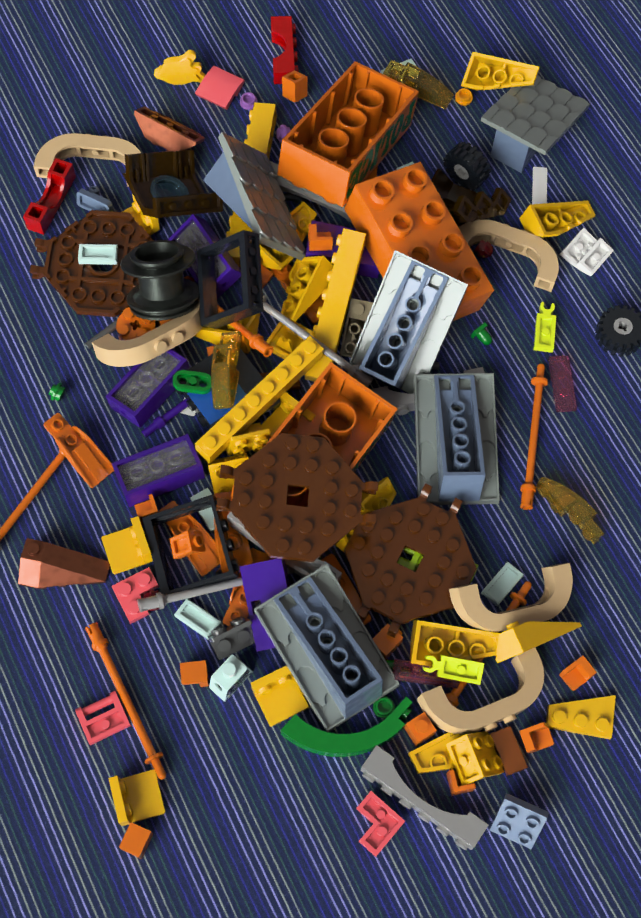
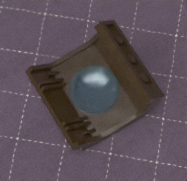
[123,150,223,218]

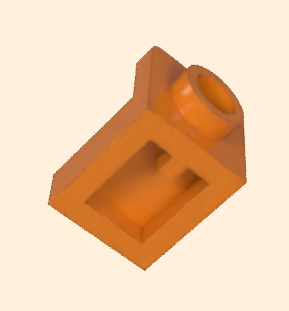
[169,531,206,559]

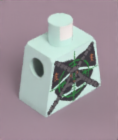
[209,654,253,702]

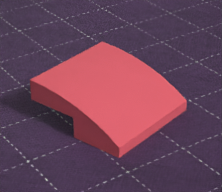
[195,66,245,110]

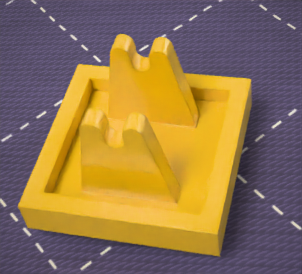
[266,322,315,359]

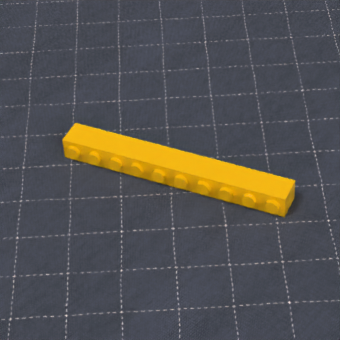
[226,102,277,267]

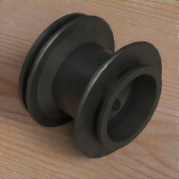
[120,240,200,320]

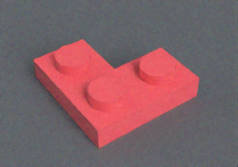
[111,567,159,624]
[356,791,405,857]

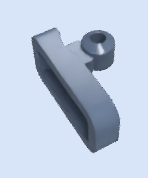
[77,186,113,212]

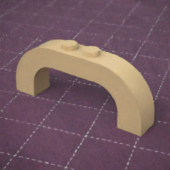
[34,133,141,187]
[459,219,559,292]
[92,302,203,367]
[449,563,573,631]
[417,648,544,735]

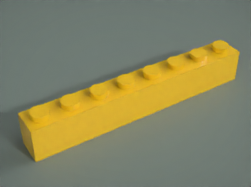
[304,228,366,382]
[195,336,324,464]

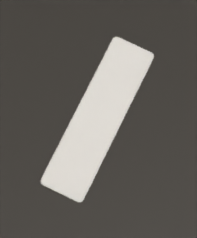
[532,167,547,204]

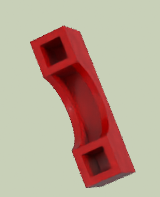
[271,16,298,84]
[23,158,76,235]

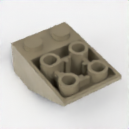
[340,298,374,358]

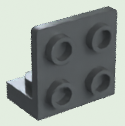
[208,616,255,660]

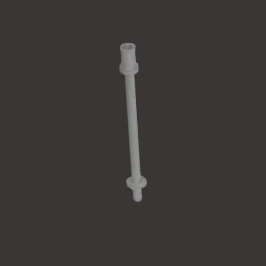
[263,296,374,388]
[137,568,294,613]

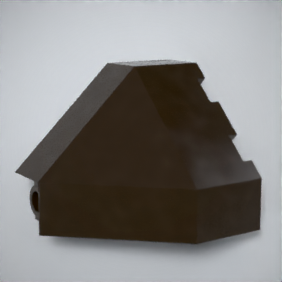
[431,169,512,223]

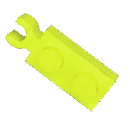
[533,302,556,353]
[423,655,484,685]

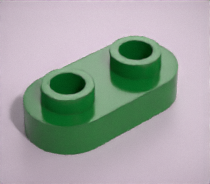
[173,370,213,394]

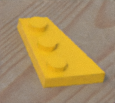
[546,695,616,739]
[408,732,466,774]

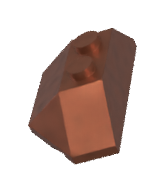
[134,106,205,151]

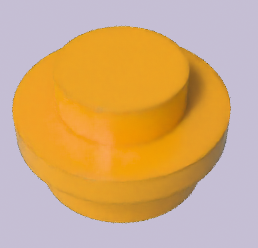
[455,88,473,106]

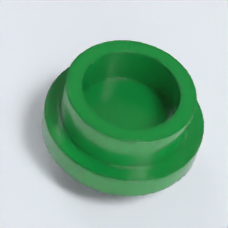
[49,382,66,402]
[373,696,395,719]

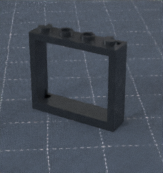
[197,230,264,329]
[142,494,240,595]

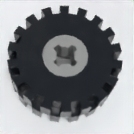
[443,142,491,191]
[595,305,641,357]

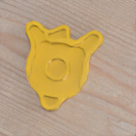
[154,50,206,85]

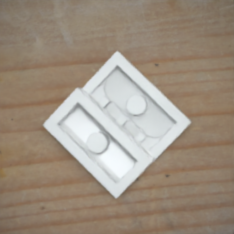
[559,228,614,276]

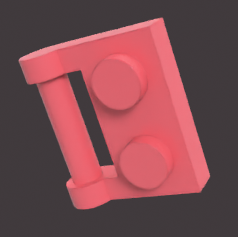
[75,691,131,745]

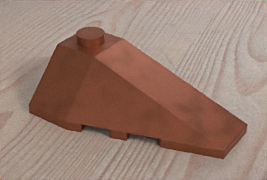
[18,538,110,589]

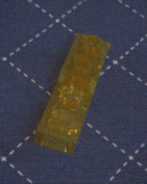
[383,60,454,110]
[211,330,242,410]
[536,477,604,545]

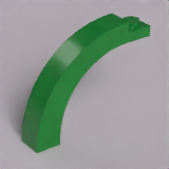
[281,697,413,757]

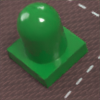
[470,322,492,345]

